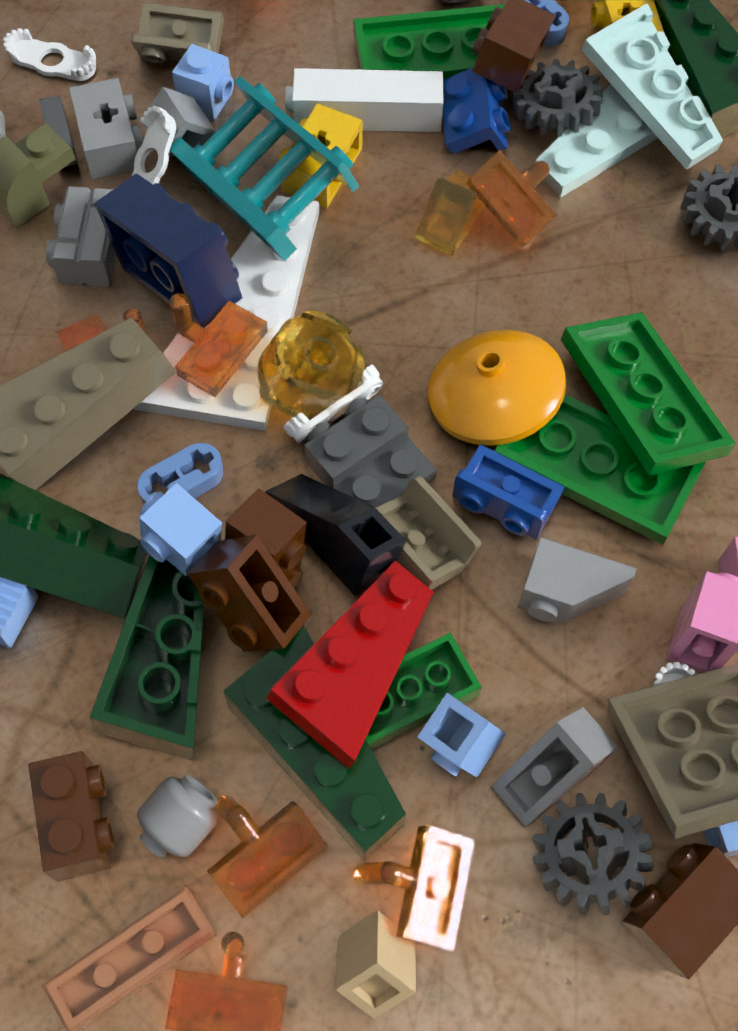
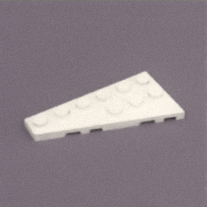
[133,195,319,431]

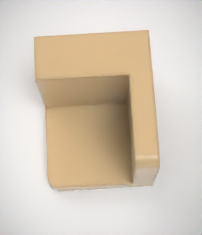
[335,910,416,1019]

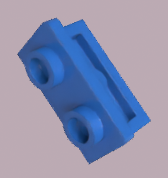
[443,67,511,154]
[452,444,565,540]

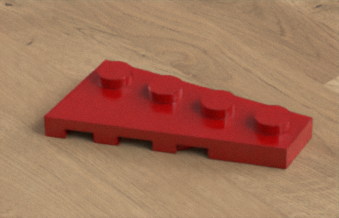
[266,561,434,769]

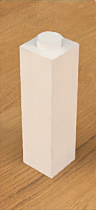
[285,68,443,132]

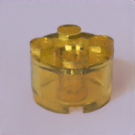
[257,310,365,420]

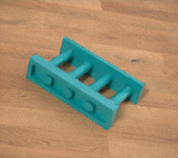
[170,76,359,262]

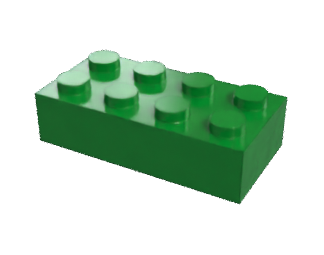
[366,632,482,750]

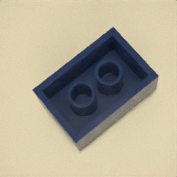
[94,173,243,329]

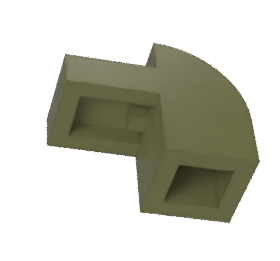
[0,123,76,229]

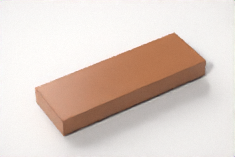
[42,886,217,1031]

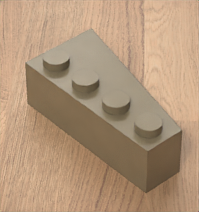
[0,317,177,490]

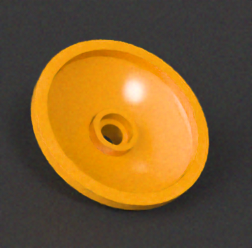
[428,330,566,446]

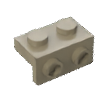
[131,2,224,64]
[376,476,482,590]

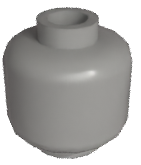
[137,775,218,858]

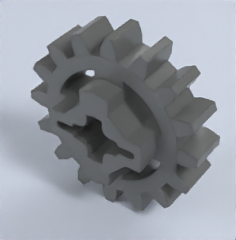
[513,59,603,136]
[680,165,738,251]
[533,793,653,915]

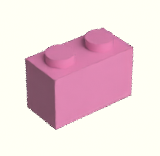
[666,571,738,673]

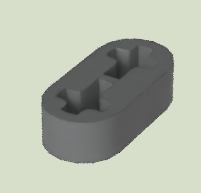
[39,95,79,168]

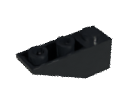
[265,474,406,596]

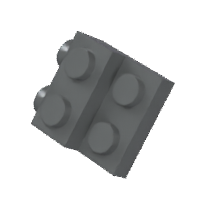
[305,395,437,508]

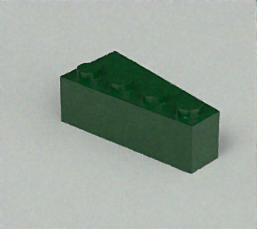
[654,0,738,138]
[0,474,149,619]
[89,555,205,761]
[223,625,406,862]

